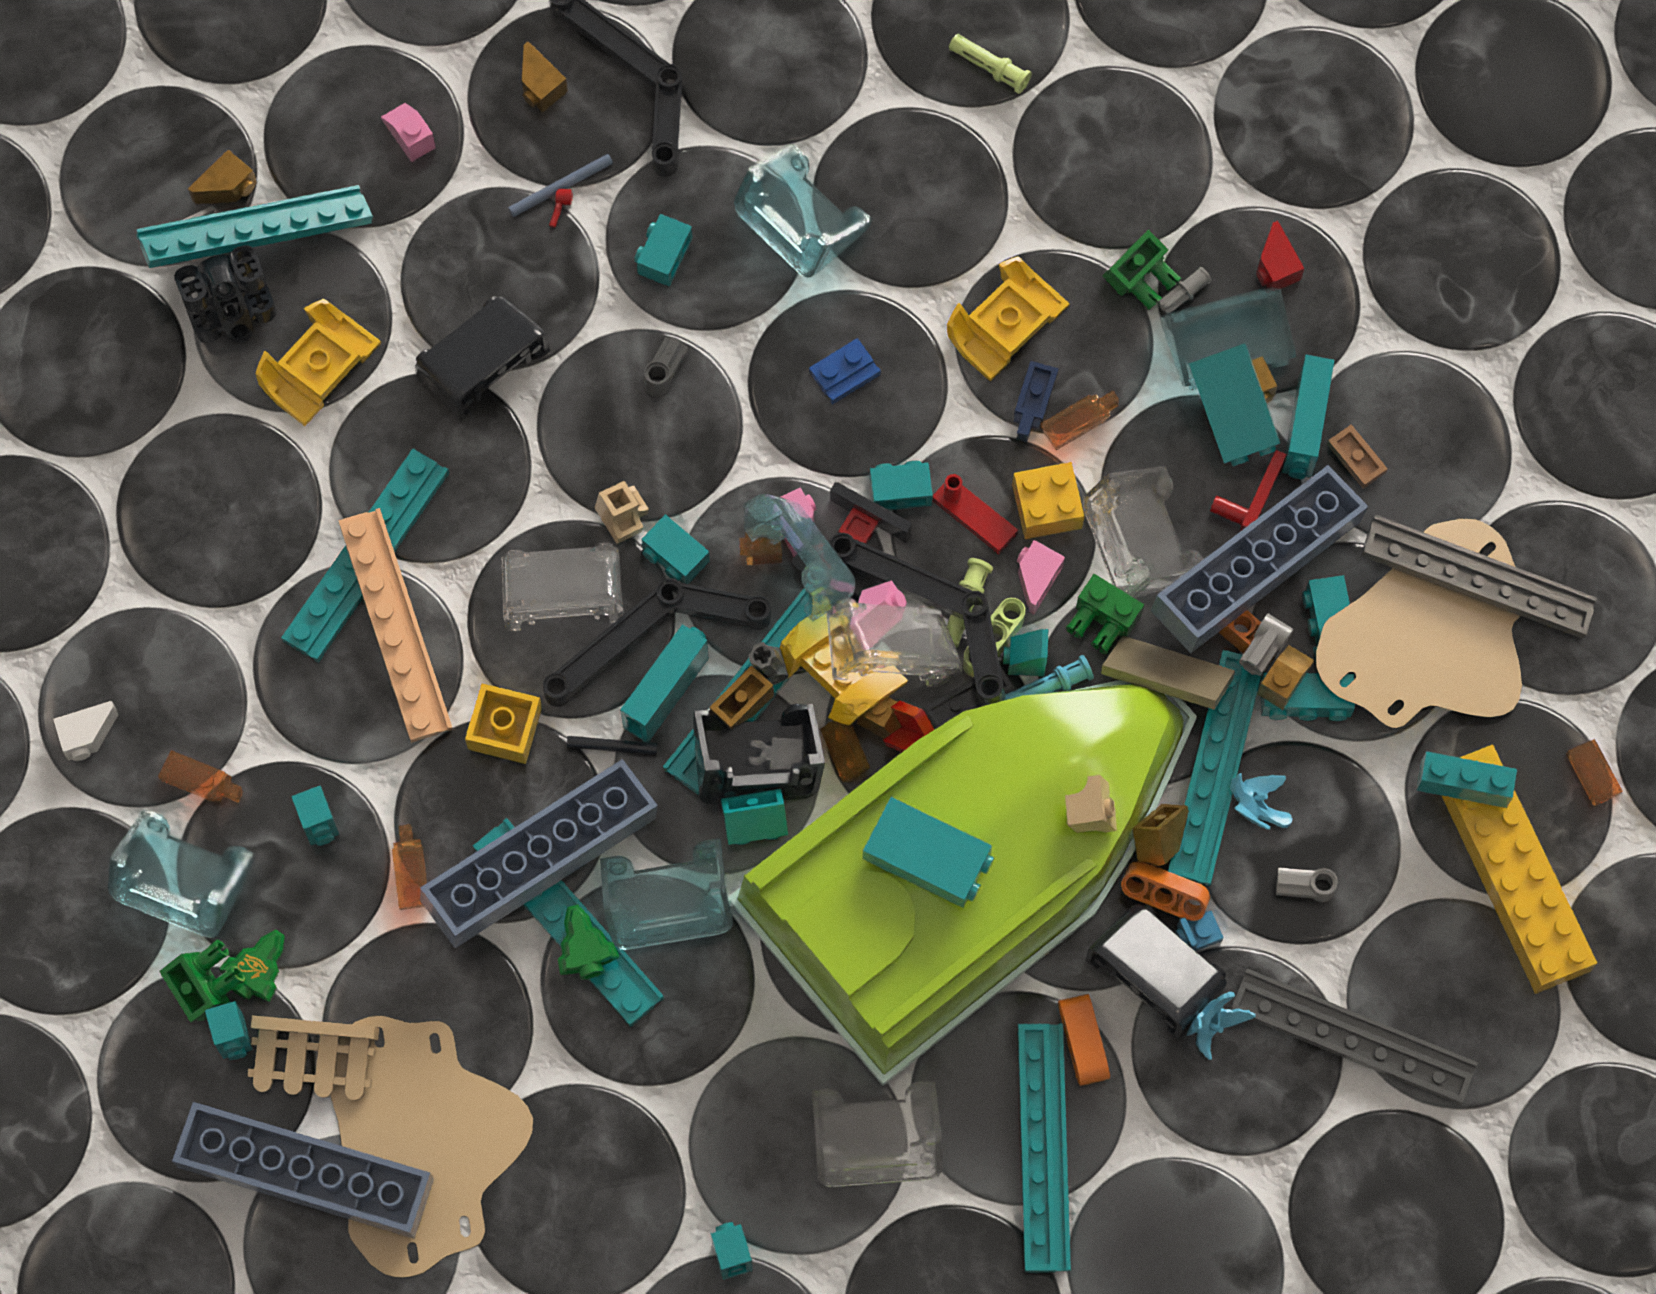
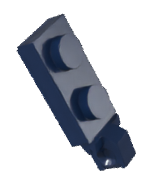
[1013,361,1059,442]

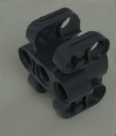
[174,245,277,343]

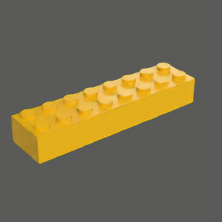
[1441,744,1597,994]

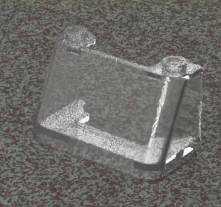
[1083,466,1203,598]
[501,543,624,631]
[827,599,962,687]
[812,1081,943,1187]

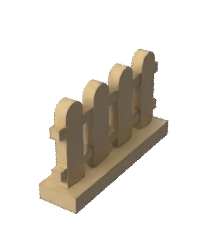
[248,1015,379,1101]

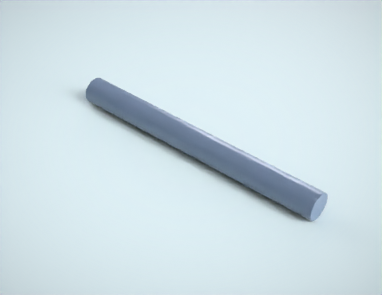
[508,154,613,217]

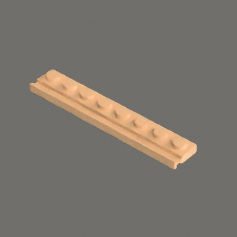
[338,508,452,743]

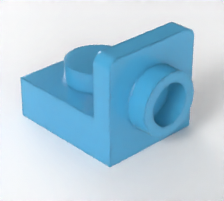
[1175,911,1224,952]

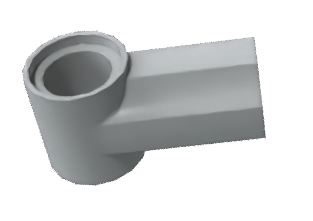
[1239,613,1294,676]
[1276,868,1338,902]

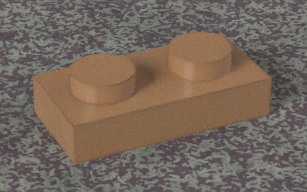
[1327,424,1388,489]

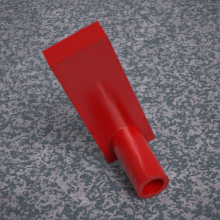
[1210,450,1287,532]
[932,474,1018,554]

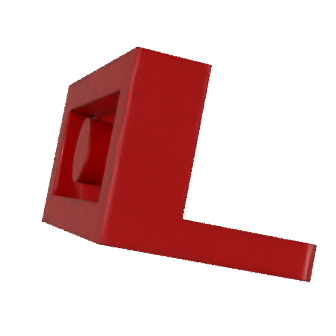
[883,700,935,752]

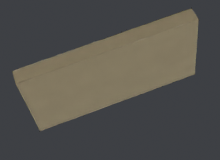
[1101,636,1235,709]

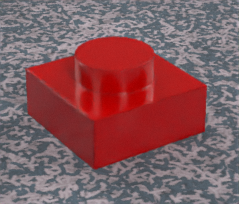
[838,508,879,544]

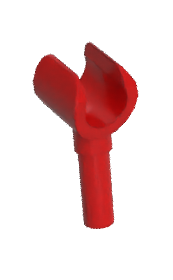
[549,189,573,228]

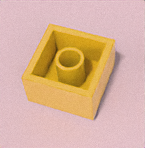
[1012,462,1084,539]
[465,683,542,764]

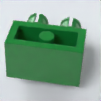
[1102,230,1181,311]
[1066,574,1144,654]
[159,940,245,1022]

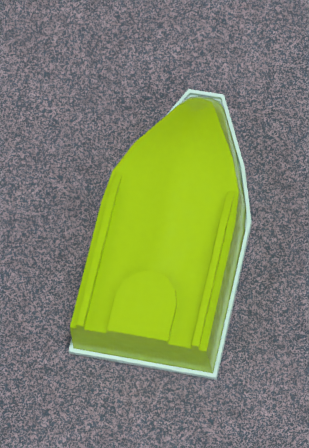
[728,680,1197,1086]

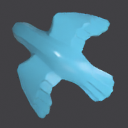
[1230,773,1292,830]
[1187,992,1256,1060]

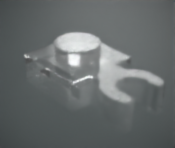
[749,737,802,770]

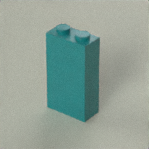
[1189,343,1281,467]
[1282,355,1335,479]
[620,624,709,742]
[862,797,994,908]

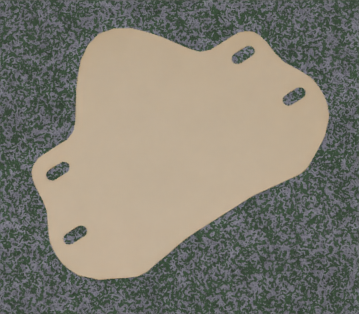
[1316,519,1522,728]
[330,1016,533,1277]

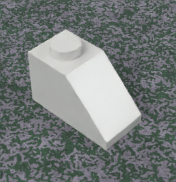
[53,701,118,761]

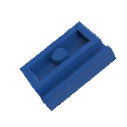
[809,338,881,405]

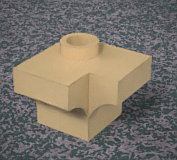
[595,481,649,544]
[1065,775,1117,833]

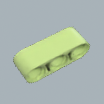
[963,598,1026,677]

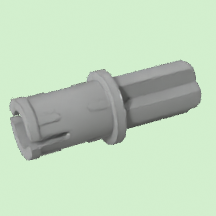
[1158,267,1212,314]

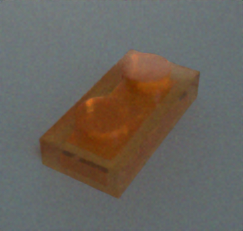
[820,720,870,782]
[1566,739,1623,806]

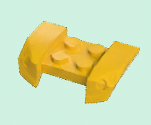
[947,257,1070,381]
[255,299,382,426]
[780,604,908,725]

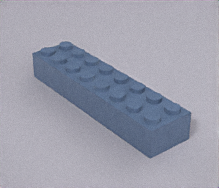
[1150,465,1368,653]
[420,759,658,948]
[172,1102,434,1239]

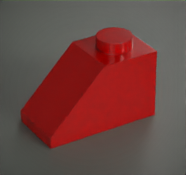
[1256,221,1305,294]

